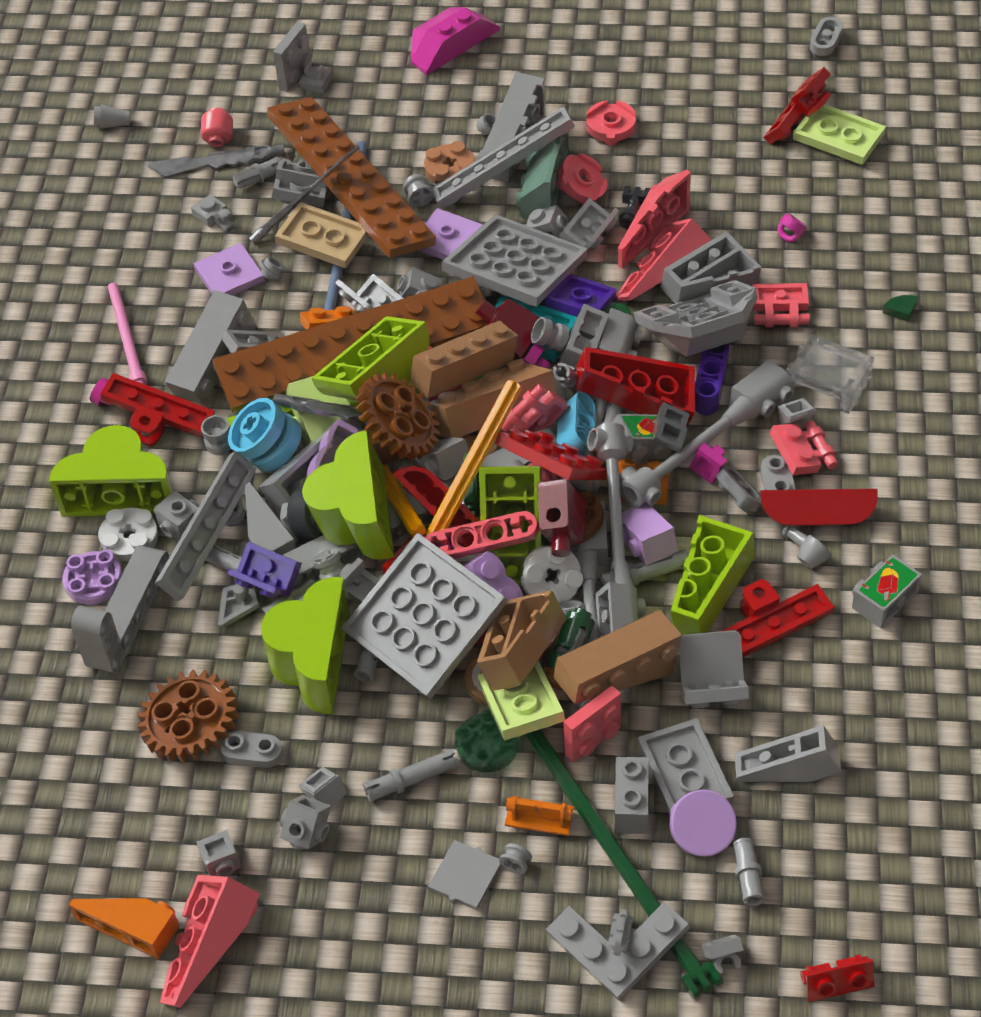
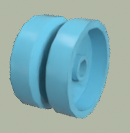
[228,398,302,472]

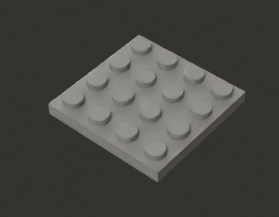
[441,214,588,307]
[341,533,509,699]

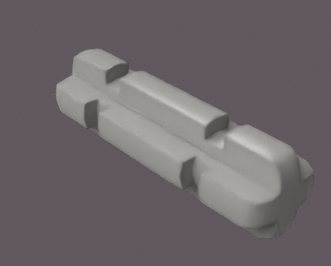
[608,909,633,956]

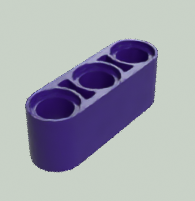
[695,343,729,415]

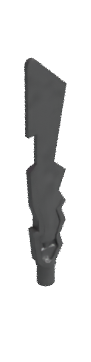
[147,144,285,178]
[249,146,360,245]
[273,393,363,420]

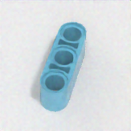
[557,391,596,455]

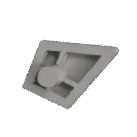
[218,584,259,629]

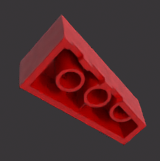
[576,347,695,428]

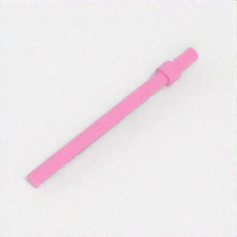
[108,283,148,385]

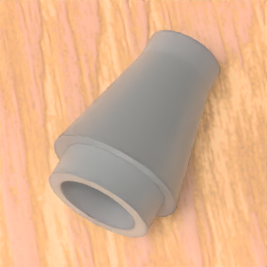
[94,104,130,129]

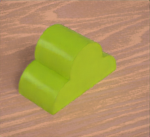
[311,316,429,407]
[49,425,173,517]
[302,430,395,560]
[479,466,545,586]
[261,577,350,714]

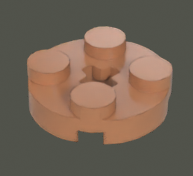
[424,141,475,183]

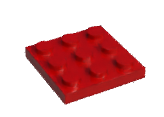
[494,430,607,480]

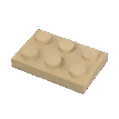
[275,202,369,268]

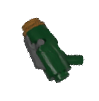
[543,608,595,690]

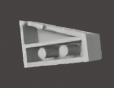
[660,231,762,303]

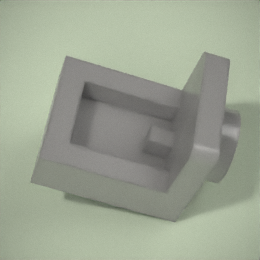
[526,205,569,239]
[397,267,441,298]
[339,558,379,605]
[196,830,242,877]

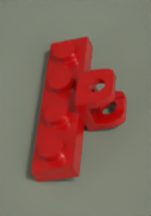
[763,67,831,144]
[100,373,215,447]
[722,579,835,658]

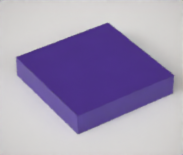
[545,274,617,317]

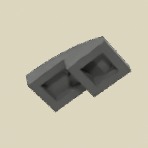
[653,402,689,452]

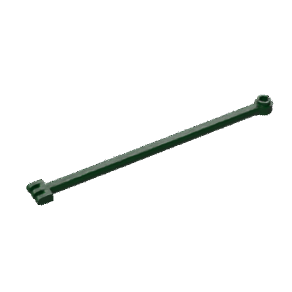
[525,729,723,999]

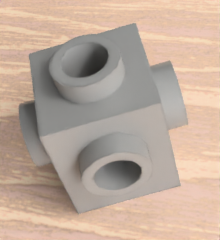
[154,491,199,541]
[280,795,331,850]

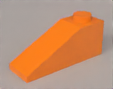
[68,898,180,959]

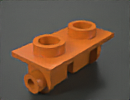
[505,795,574,836]

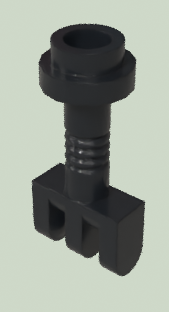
[618,186,651,230]

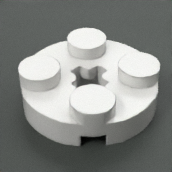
[98,508,159,562]
[521,545,583,602]

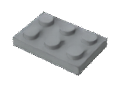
[637,718,734,815]

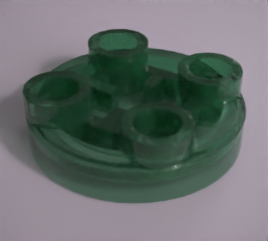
[455,709,519,773]

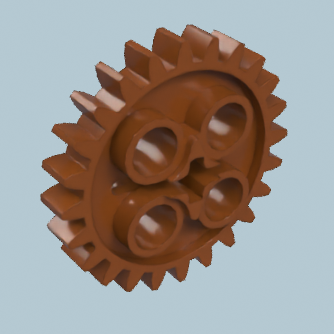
[355,372,440,461]
[137,669,239,763]

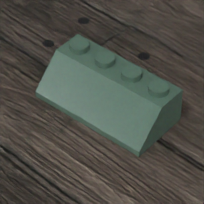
[516,132,569,219]

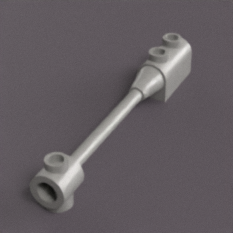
[561,308,643,495]
[619,360,794,507]
[587,423,646,638]
[570,501,609,709]

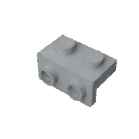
[559,198,619,250]

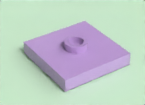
[418,208,483,260]
[193,243,265,296]

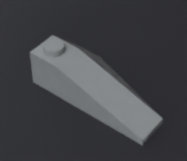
[258,418,364,525]

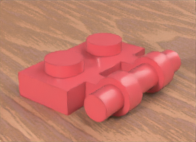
[752,283,810,328]
[501,384,570,433]
[769,420,838,475]

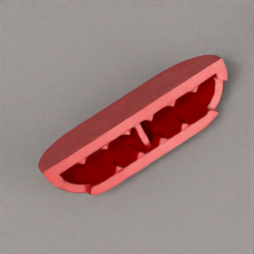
[393,466,479,547]
[760,488,878,525]

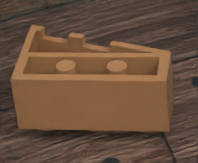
[477,590,567,691]

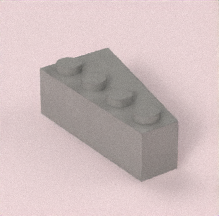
[477,72,546,183]
[165,290,257,404]

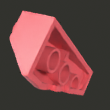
[618,170,691,269]
[615,218,712,302]
[160,875,260,1008]

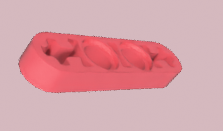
[425,511,539,559]

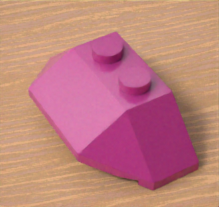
[411,7,500,75]

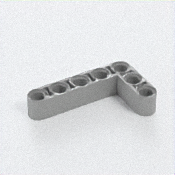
[71,545,170,673]

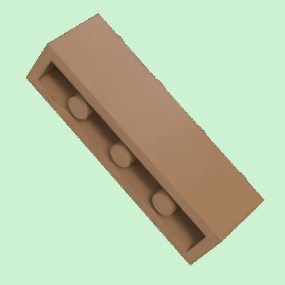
[409,321,518,398]

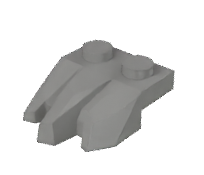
[272,158,327,208]

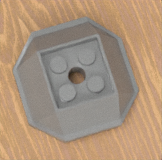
[634,280,758,357]

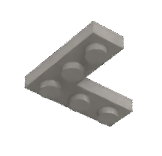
[546,902,690,1001]

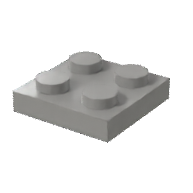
[273,21,312,92]

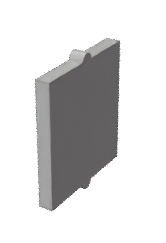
[428,840,501,910]

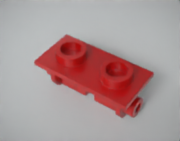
[800,954,875,1002]

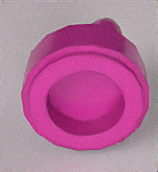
[777,213,807,242]
[90,378,113,407]

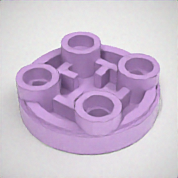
[62,550,123,605]
[670,790,737,856]

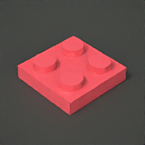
[563,686,621,763]

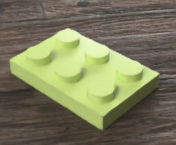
[793,104,886,165]
[477,661,565,741]

